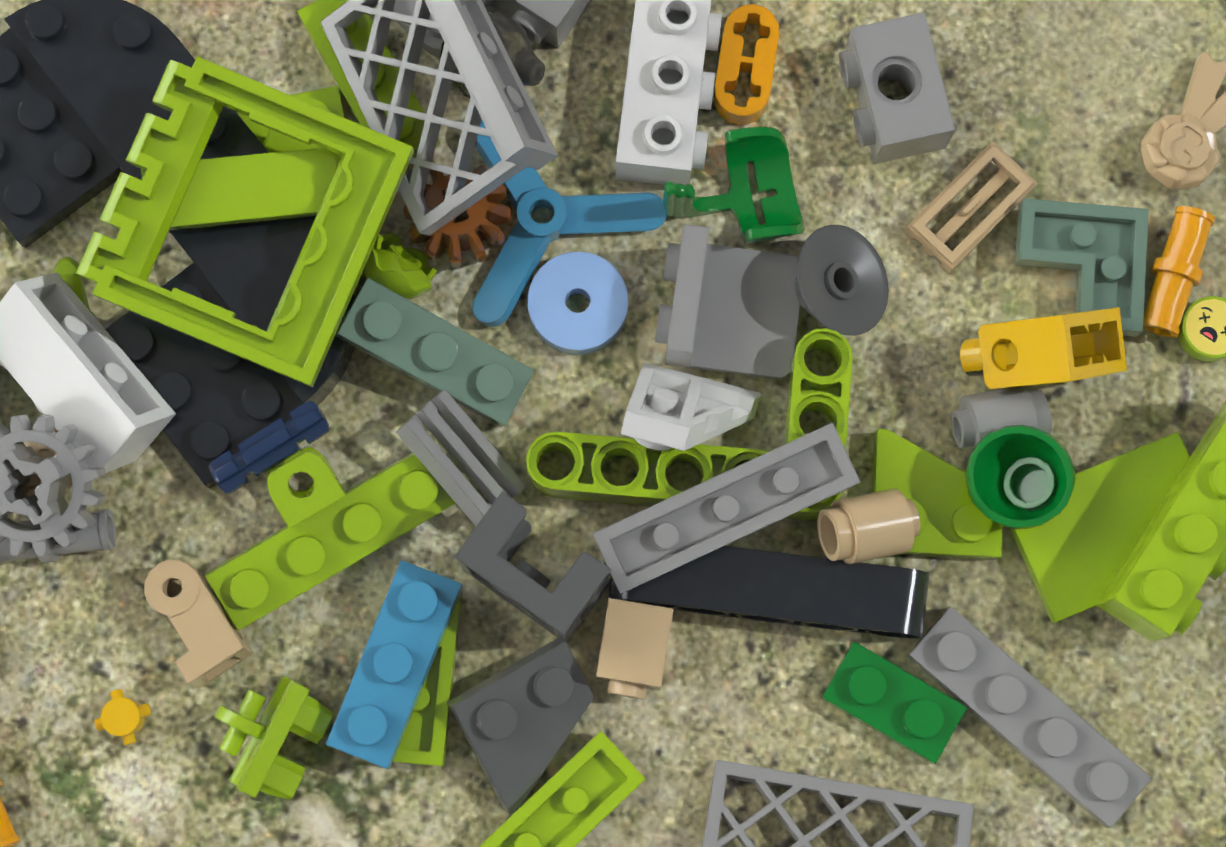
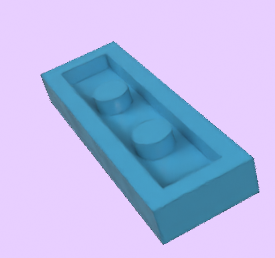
[326,560,463,769]

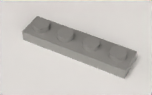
[593,422,861,594]
[906,606,1152,828]

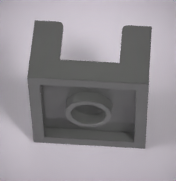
[454,492,611,644]

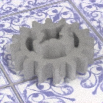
[0,414,106,557]

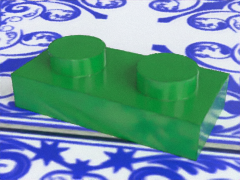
[820,641,967,764]

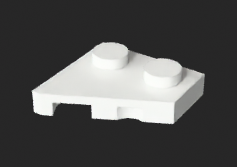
[621,362,761,451]

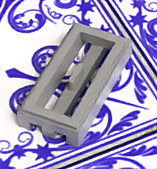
[396,389,527,526]

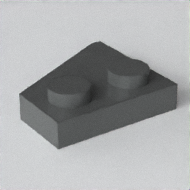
[447,638,594,815]

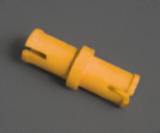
[1143,206,1215,338]

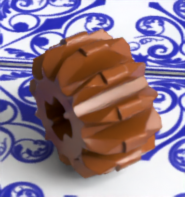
[403,162,511,268]

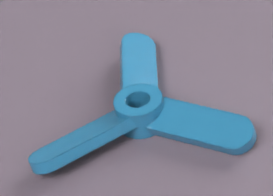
[472,120,667,327]

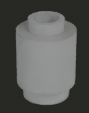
[951,386,1052,454]

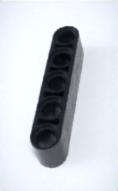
[608,546,929,639]

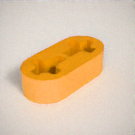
[714,4,779,125]

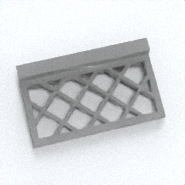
[321,0,558,236]
[702,760,974,847]

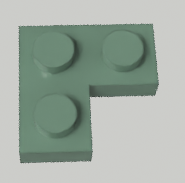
[1015,198,1149,337]

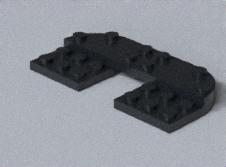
[0,0,358,489]

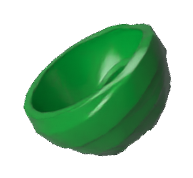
[965,425,1076,529]

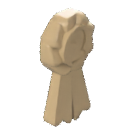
[1141,52,1226,190]

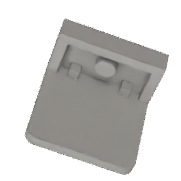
[655,224,800,380]

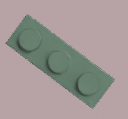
[335,278,534,427]

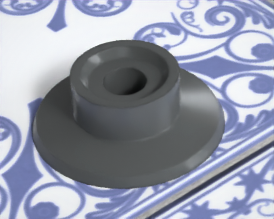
[795,225,889,336]

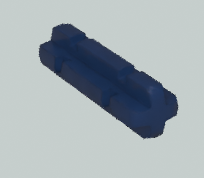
[209,401,330,494]

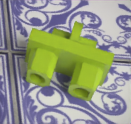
[214,675,333,800]

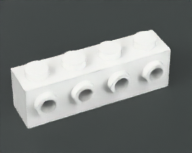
[616,0,722,185]

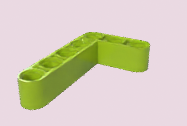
[526,328,853,520]

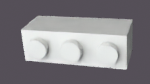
[0,272,176,473]

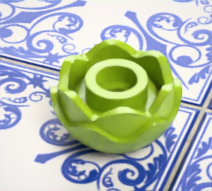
[364,233,437,300]

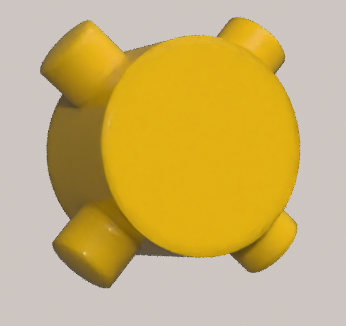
[94,689,152,746]

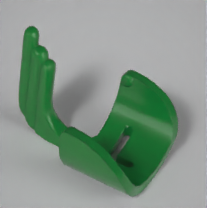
[663,127,805,244]

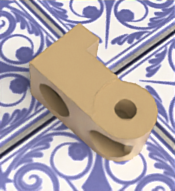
[144,560,254,688]

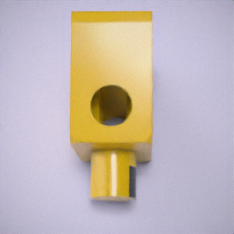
[960,307,1127,389]

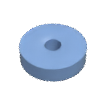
[528,252,628,355]

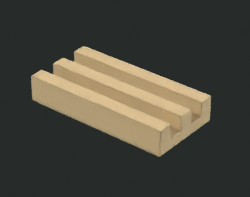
[904,141,1038,274]

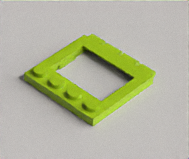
[76,56,414,387]

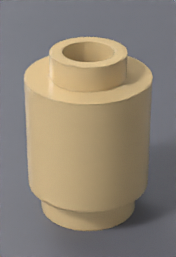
[817,488,920,564]

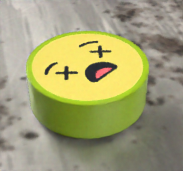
[1178,296,1226,362]

